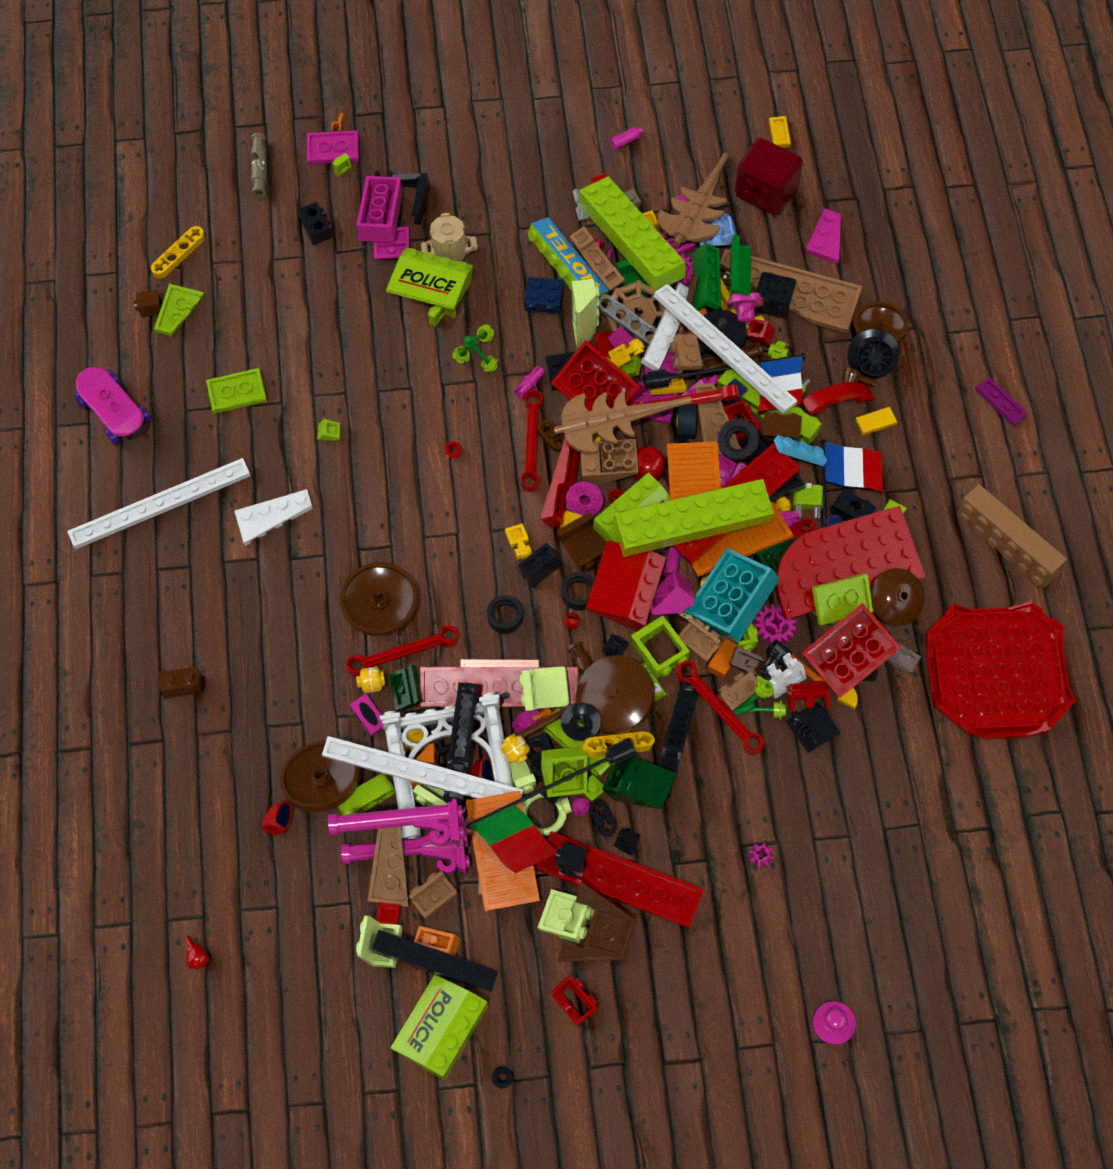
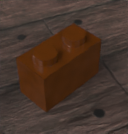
[762,412,802,442]
[158,667,203,699]

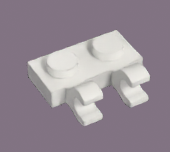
[767,653,807,699]

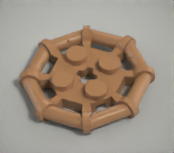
[604,280,666,344]

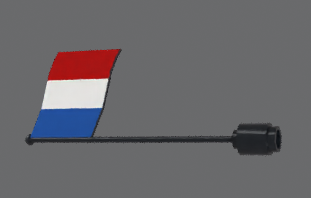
[643,353,806,413]
[820,439,883,522]

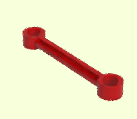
[628,385,740,409]
[520,389,543,492]
[346,625,459,677]
[676,661,764,755]

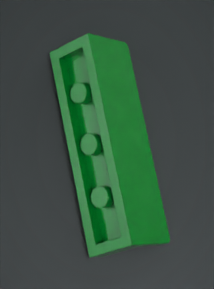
[729,235,751,299]
[692,243,721,311]

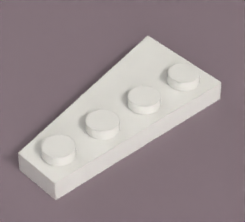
[235,489,313,546]

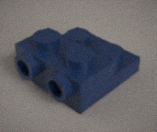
[524,277,564,314]

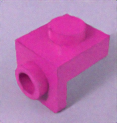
[512,709,544,733]

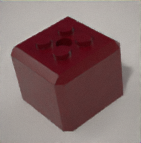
[735,137,803,215]

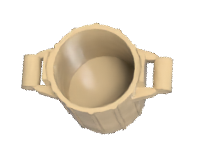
[421,213,478,262]

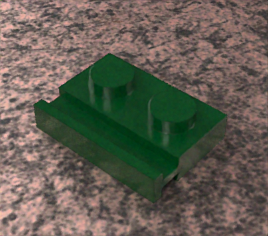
[389,664,423,712]

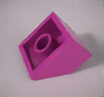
[651,569,695,615]

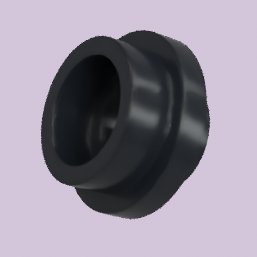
[492,1067,513,1089]

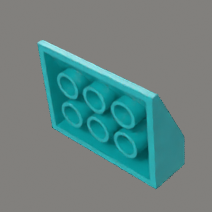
[685,548,780,643]

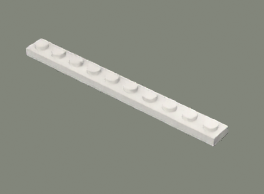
[653,284,797,414]
[67,458,251,550]
[322,736,523,799]

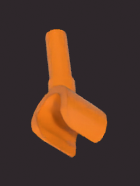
[331,113,344,132]
[533,708,553,721]

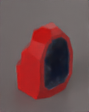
[469,757,494,781]
[262,801,292,836]

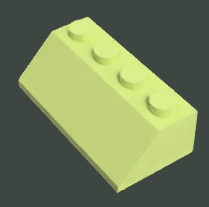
[572,279,599,350]

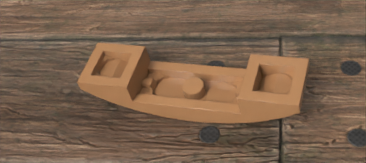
[570,226,625,291]

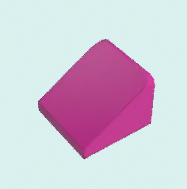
[608,326,634,348]

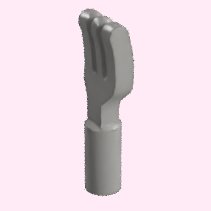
[572,189,589,221]

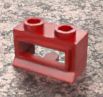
[723,399,761,445]
[786,681,830,712]
[551,976,598,1028]

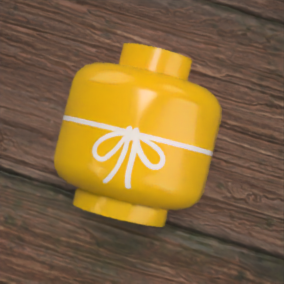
[356,667,385,694]
[500,733,530,765]

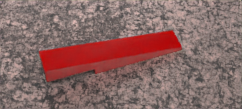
[540,438,580,528]

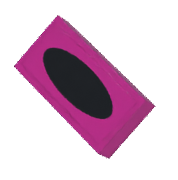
[350,694,383,737]

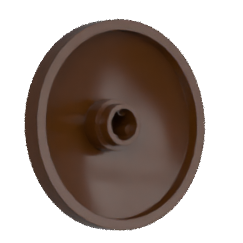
[340,562,418,636]
[576,655,655,734]
[280,741,361,812]

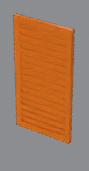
[667,441,721,501]
[692,502,794,577]
[466,791,540,912]

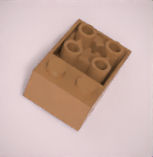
[581,439,638,485]

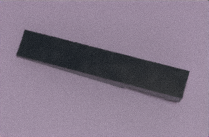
[443,682,478,807]
[658,682,699,798]
[372,930,498,992]

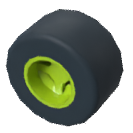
[676,405,697,438]

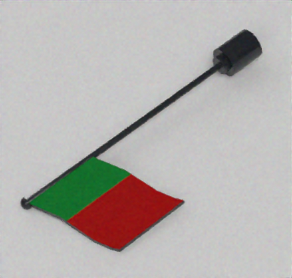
[465,738,637,874]

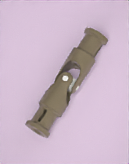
[251,133,267,198]

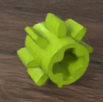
[767,340,789,359]

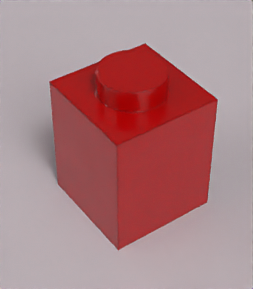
[747,319,775,347]

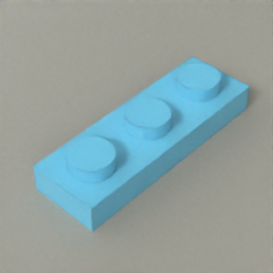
[774,435,827,466]

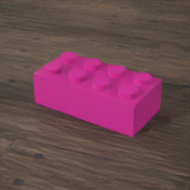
[356,176,403,242]

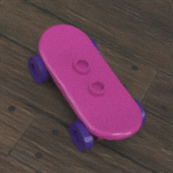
[74,367,152,446]

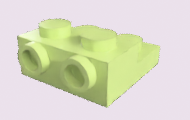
[538,889,594,944]

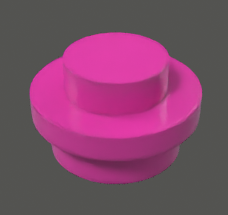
[571,797,590,817]

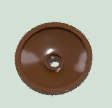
[853,302,908,342]
[870,568,925,626]

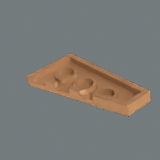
[695,383,741,456]
[368,826,409,907]

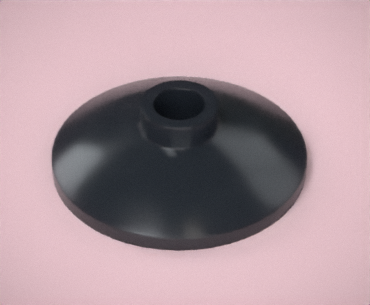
[561,702,601,741]

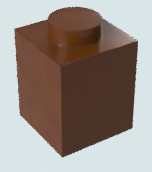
[134,289,162,317]

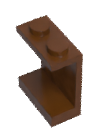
[557,512,606,572]

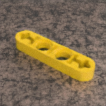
[151,226,205,279]
[582,731,655,758]

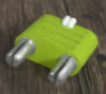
[793,483,823,520]

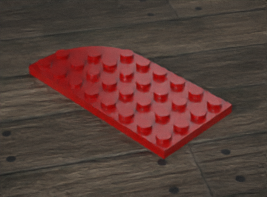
[776,506,926,620]

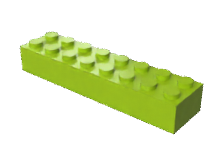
[579,176,686,292]
[614,479,774,557]

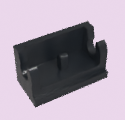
[518,543,562,588]

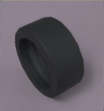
[561,572,594,611]
[486,595,523,634]

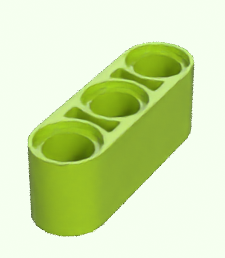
[337,774,395,815]

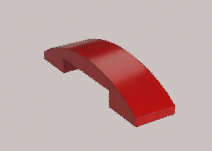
[801,382,875,415]

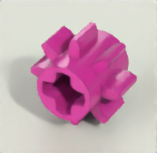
[748,843,774,869]

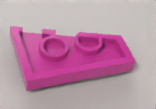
[805,208,841,264]

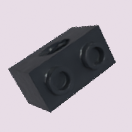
[830,488,876,521]

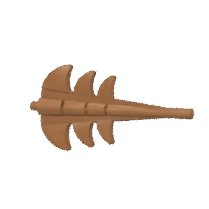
[658,153,729,246]
[554,391,692,453]

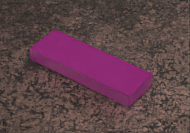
[975,377,1028,427]

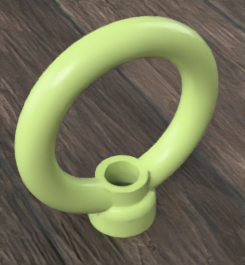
[522,792,572,836]

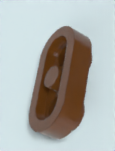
[538,419,565,452]

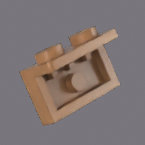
[670,334,703,374]
[678,618,722,663]
[716,671,758,710]
[409,871,458,920]

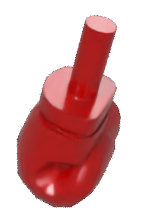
[185,936,210,970]

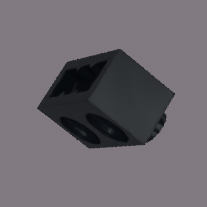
[297,202,333,246]
[525,733,552,783]
[555,843,587,879]

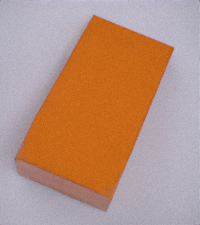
[707,639,737,680]
[414,926,460,956]

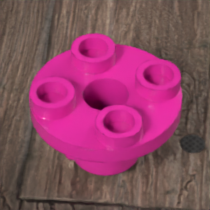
[727,293,763,323]
[566,481,604,516]
[813,1001,856,1045]

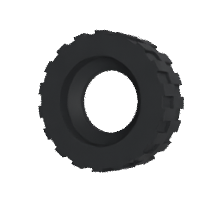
[717,419,760,462]

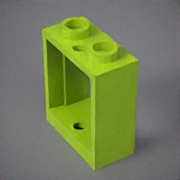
[631,616,690,678]

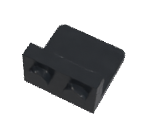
[754,272,796,319]

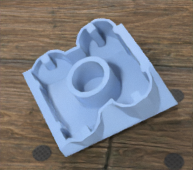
[700,213,737,246]

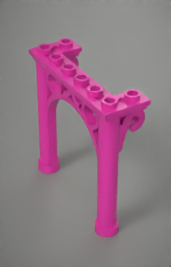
[328,799,470,874]

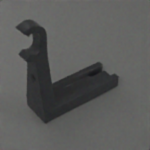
[375,170,430,225]

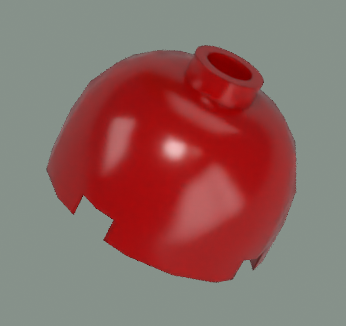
[631,446,666,481]

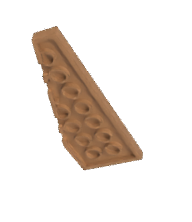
[720,249,862,333]

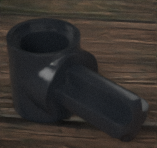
[759,639,792,678]

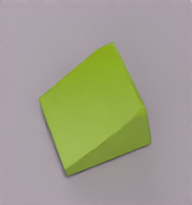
[317,419,341,441]

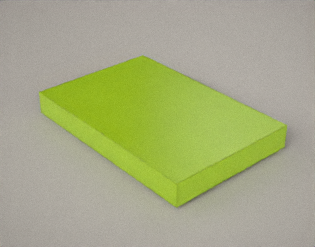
[206,368,267,414]
[812,573,874,625]

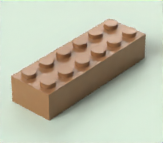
[957,484,1067,589]

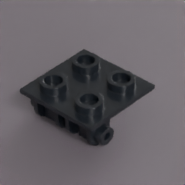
[785,702,841,753]

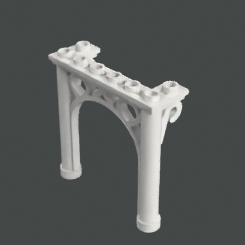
[380,693,513,840]

